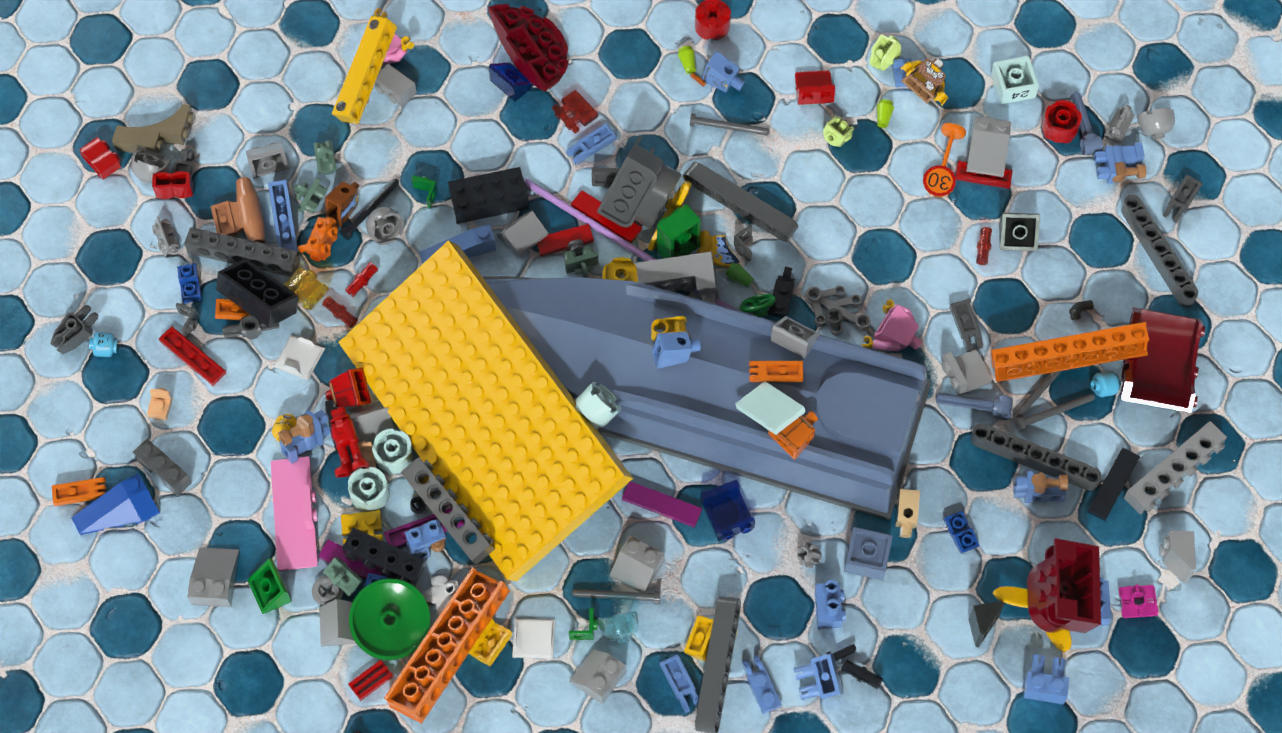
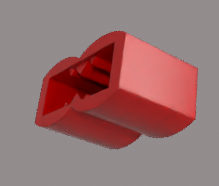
[79,137,121,180]
[152,171,194,199]

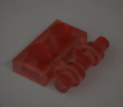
[552,89,598,134]

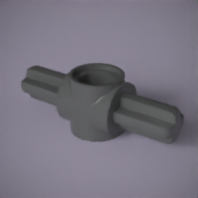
[223,316,279,339]

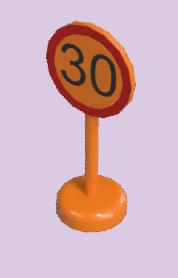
[923,123,966,197]

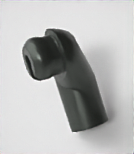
[1069,300,1093,320]

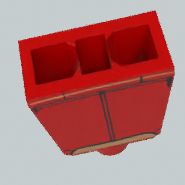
[325,368,371,407]

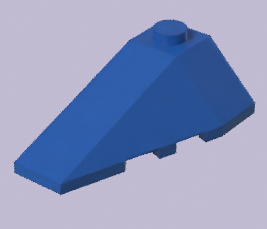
[71,473,160,535]

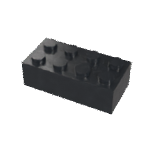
[448,167,529,224]
[216,258,299,328]

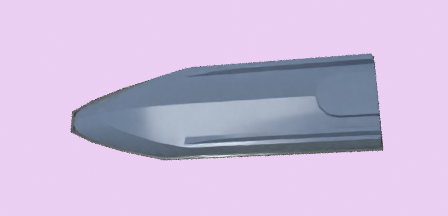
[482,276,932,521]

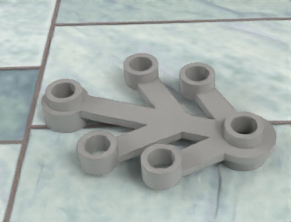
[804,285,871,336]

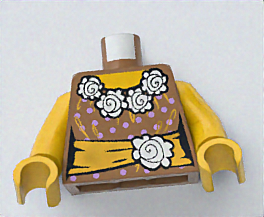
[900,59,948,106]

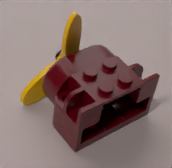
[993,538,1101,652]

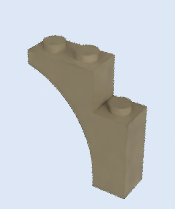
[112,104,195,153]

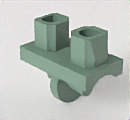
[313,140,337,175]
[294,178,327,214]
[564,246,599,278]
[323,556,363,596]

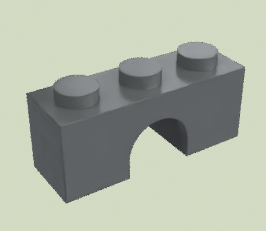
[133,439,191,497]

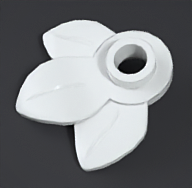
[423,575,460,615]

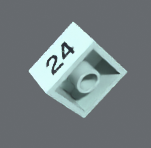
[991,56,1039,104]

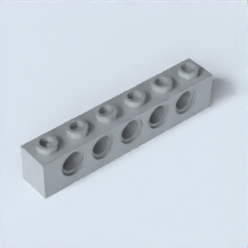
[1124,421,1227,515]

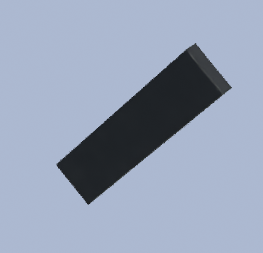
[1088,448,1140,521]

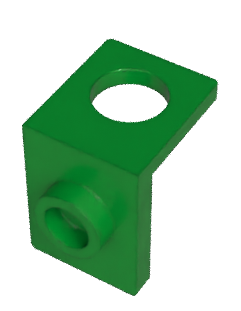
[411,175,438,209]
[569,608,598,640]

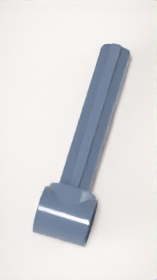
[1070,92,1103,155]
[936,393,1013,420]

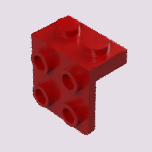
[795,70,835,105]

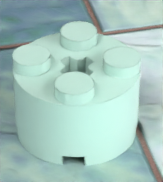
[576,382,621,429]
[372,429,414,475]
[348,467,390,512]

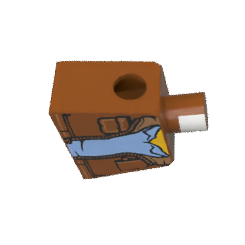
[325,182,361,227]

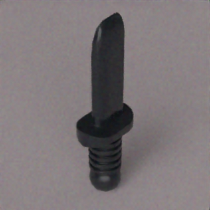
[827,644,856,661]

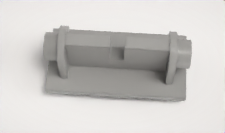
[1104,105,1135,143]
[152,217,179,258]

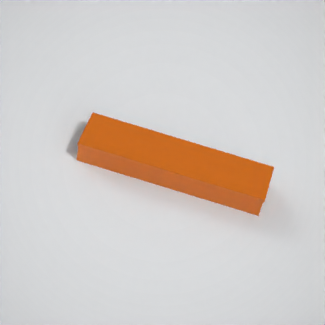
[991,322,1149,382]
[384,567,510,724]

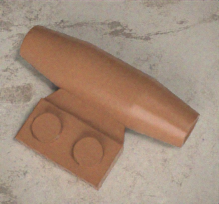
[211,177,266,244]

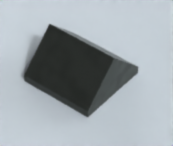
[999,213,1040,251]
[968,601,1005,648]

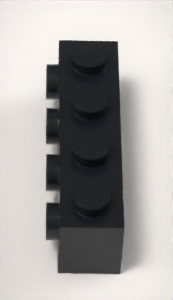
[342,528,426,587]

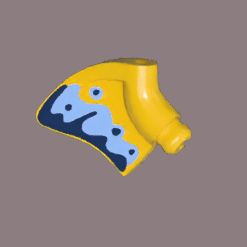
[696,230,740,267]

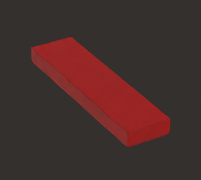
[571,190,642,244]
[159,326,226,386]

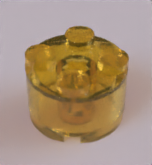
[283,267,329,311]

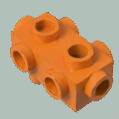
[298,217,339,261]

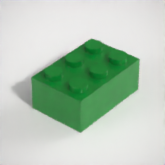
[657,204,701,259]

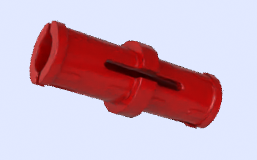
[345,262,378,297]

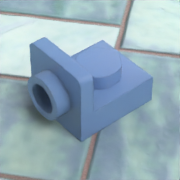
[892,58,912,88]

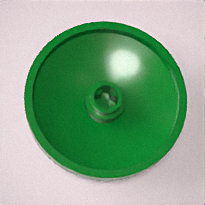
[349,579,430,660]

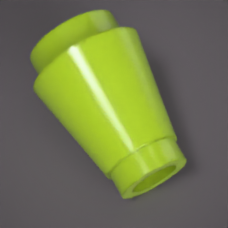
[677,46,696,74]
[877,99,895,128]

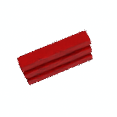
[348,660,393,701]

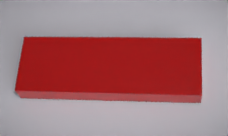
[955,161,1013,189]
[536,224,594,257]

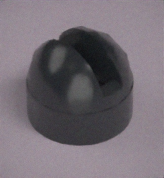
[410,496,426,514]

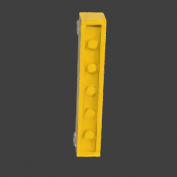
[332,16,397,124]

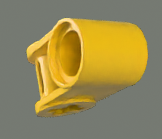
[651,316,690,342]

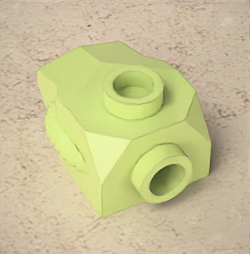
[870,35,901,71]
[823,117,854,147]

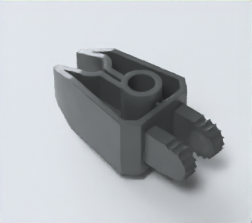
[50,305,99,354]

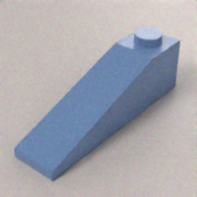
[268,180,298,252]
[419,224,496,264]

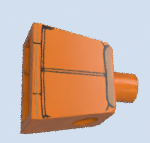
[768,411,818,460]

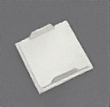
[274,335,325,380]
[512,619,555,659]

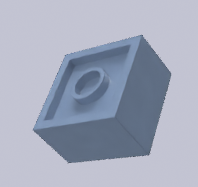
[844,527,893,581]

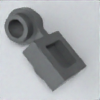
[171,147,195,175]

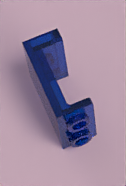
[700,480,755,541]

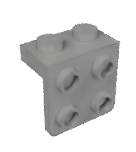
[941,350,992,395]

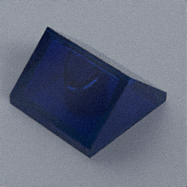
[488,62,534,102]

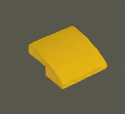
[684,615,738,662]
[469,619,513,667]

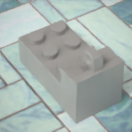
[636,252,719,304]

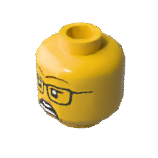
[272,414,297,442]

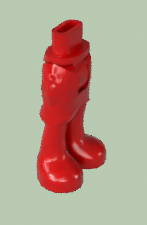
[330,407,370,478]

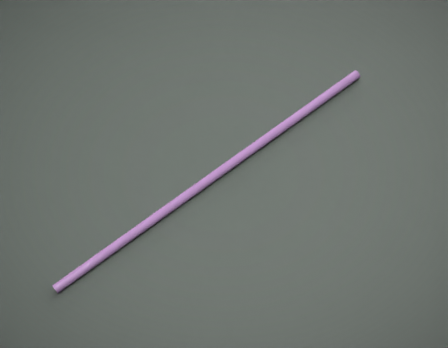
[524,179,738,311]

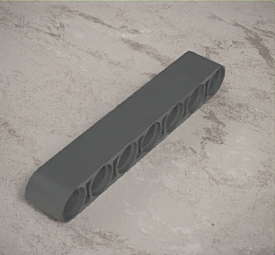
[683,161,799,242]
[1121,194,1198,308]
[970,423,1102,491]
[695,596,741,733]

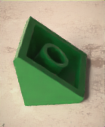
[247,558,291,614]

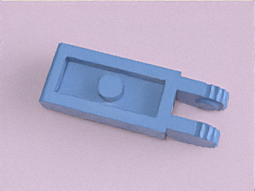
[566,123,617,165]
[659,654,699,713]
[742,655,782,714]

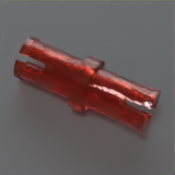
[976,227,992,265]
[322,296,358,328]

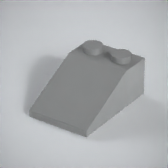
[967,116,1012,177]
[187,547,239,607]

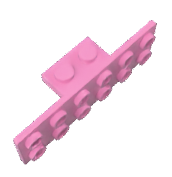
[271,456,318,571]

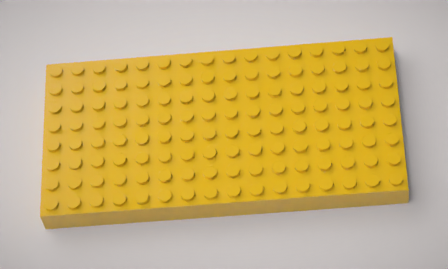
[338,241,633,581]

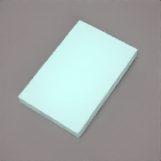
[735,381,805,435]

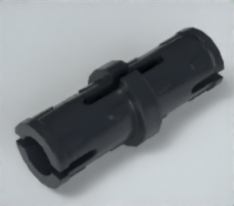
[841,659,883,690]

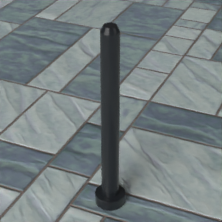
[339,179,399,240]

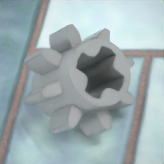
[797,542,822,568]

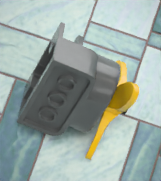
[597,136,692,251]

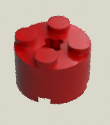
[695,0,731,41]
[1042,100,1082,143]

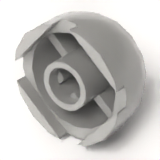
[1137,108,1175,139]
[131,150,169,183]
[366,207,405,245]

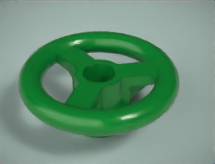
[739,294,776,317]

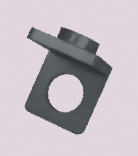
[733,225,752,261]
[175,303,199,339]

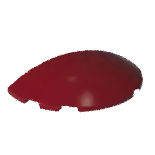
[488,4,569,92]

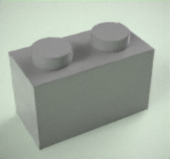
[375,64,417,107]

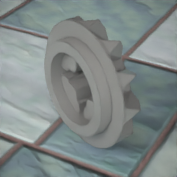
[312,575,344,605]

